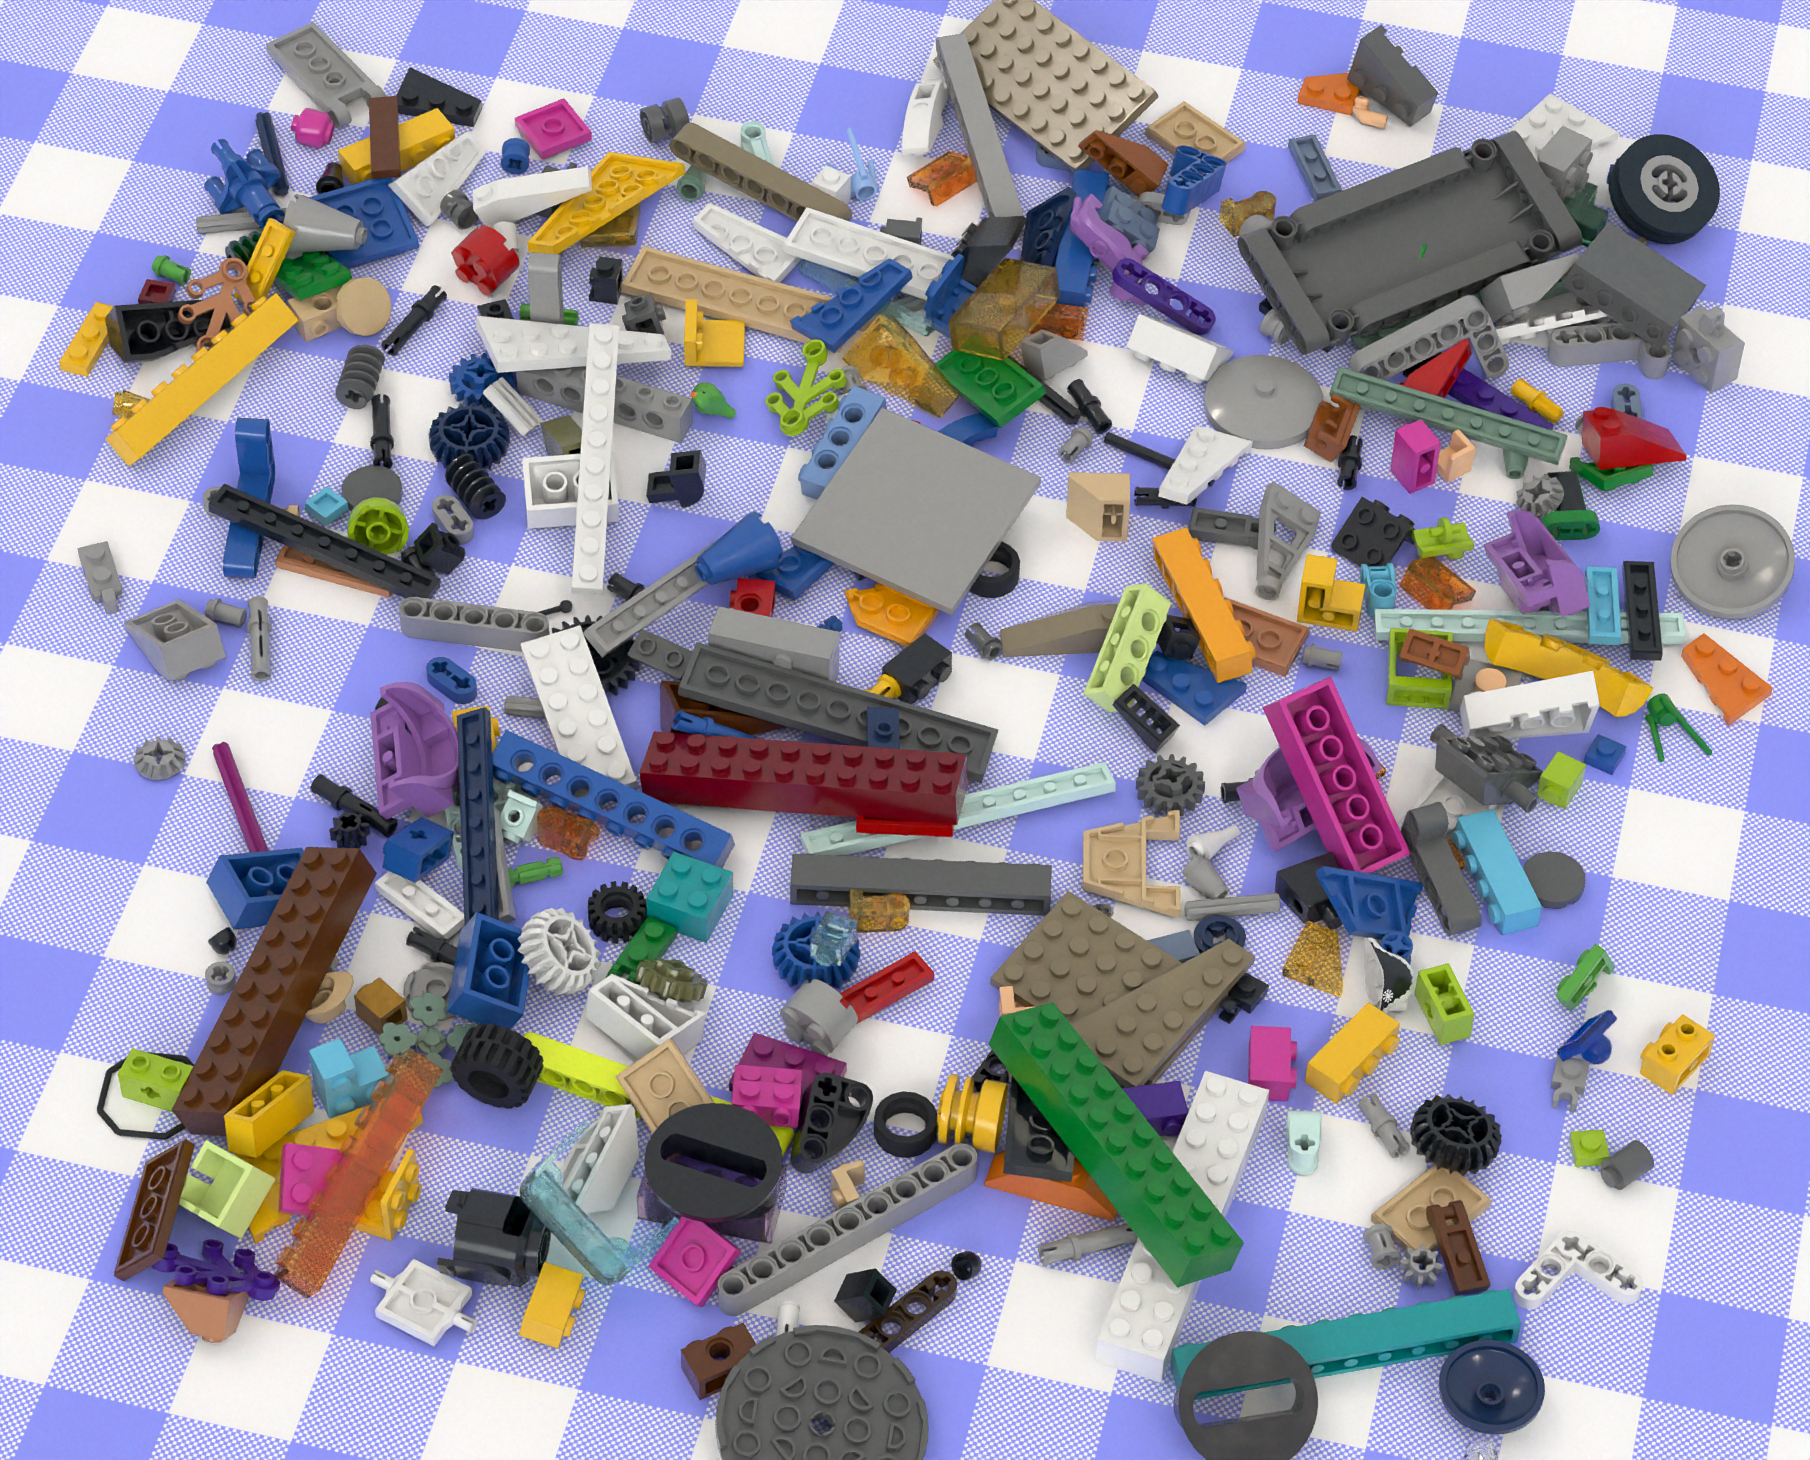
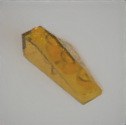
[842,315,960,418]

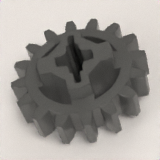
[1136,754,1205,816]

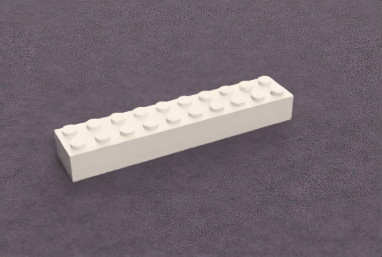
[1095,1071,1269,1383]

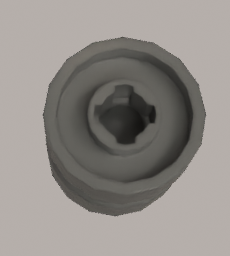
[639,97,690,143]

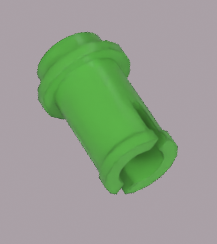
[152,255,191,286]

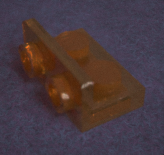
[906,151,977,207]
[1025,300,1089,341]
[1400,556,1476,610]

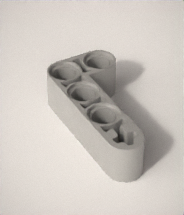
[528,253,564,324]
[1548,322,1671,380]

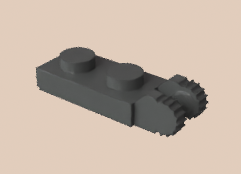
[1188,507,1276,550]

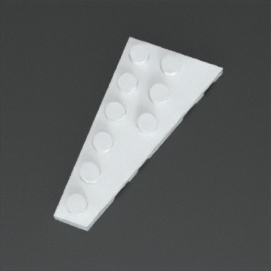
[1505,93,1619,161]
[476,316,671,373]

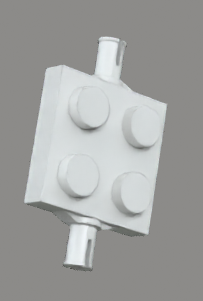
[370,1259,478,1347]

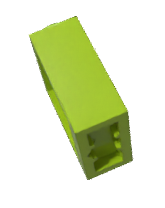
[1386,628,1453,709]

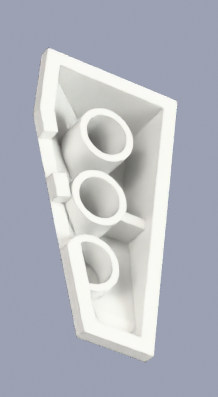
[472,166,592,228]

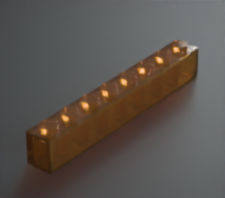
[274,1048,443,1299]

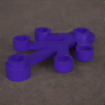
[152,1239,280,1301]

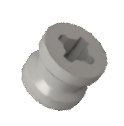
[1259,309,1290,345]

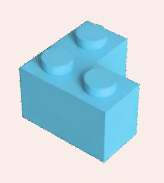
[309,1038,392,1119]

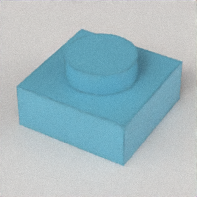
[305,486,349,526]

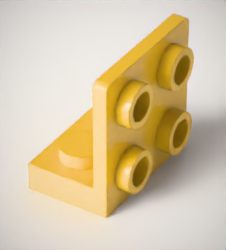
[684,299,745,367]
[353,1148,422,1241]

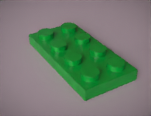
[930,333,1046,428]

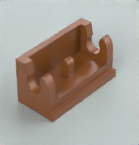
[1303,394,1360,462]
[1399,628,1470,680]

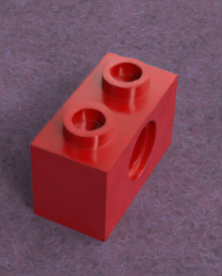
[729,578,776,618]

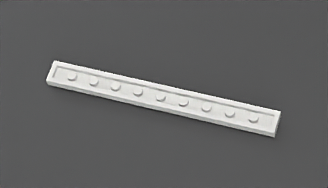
[571,323,619,595]

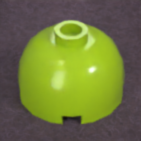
[347,497,409,554]

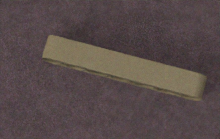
[669,123,852,222]

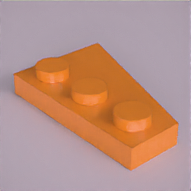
[1681,633,1773,726]

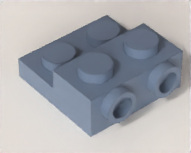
[1099,186,1160,253]

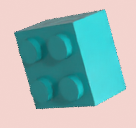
[646,851,733,943]

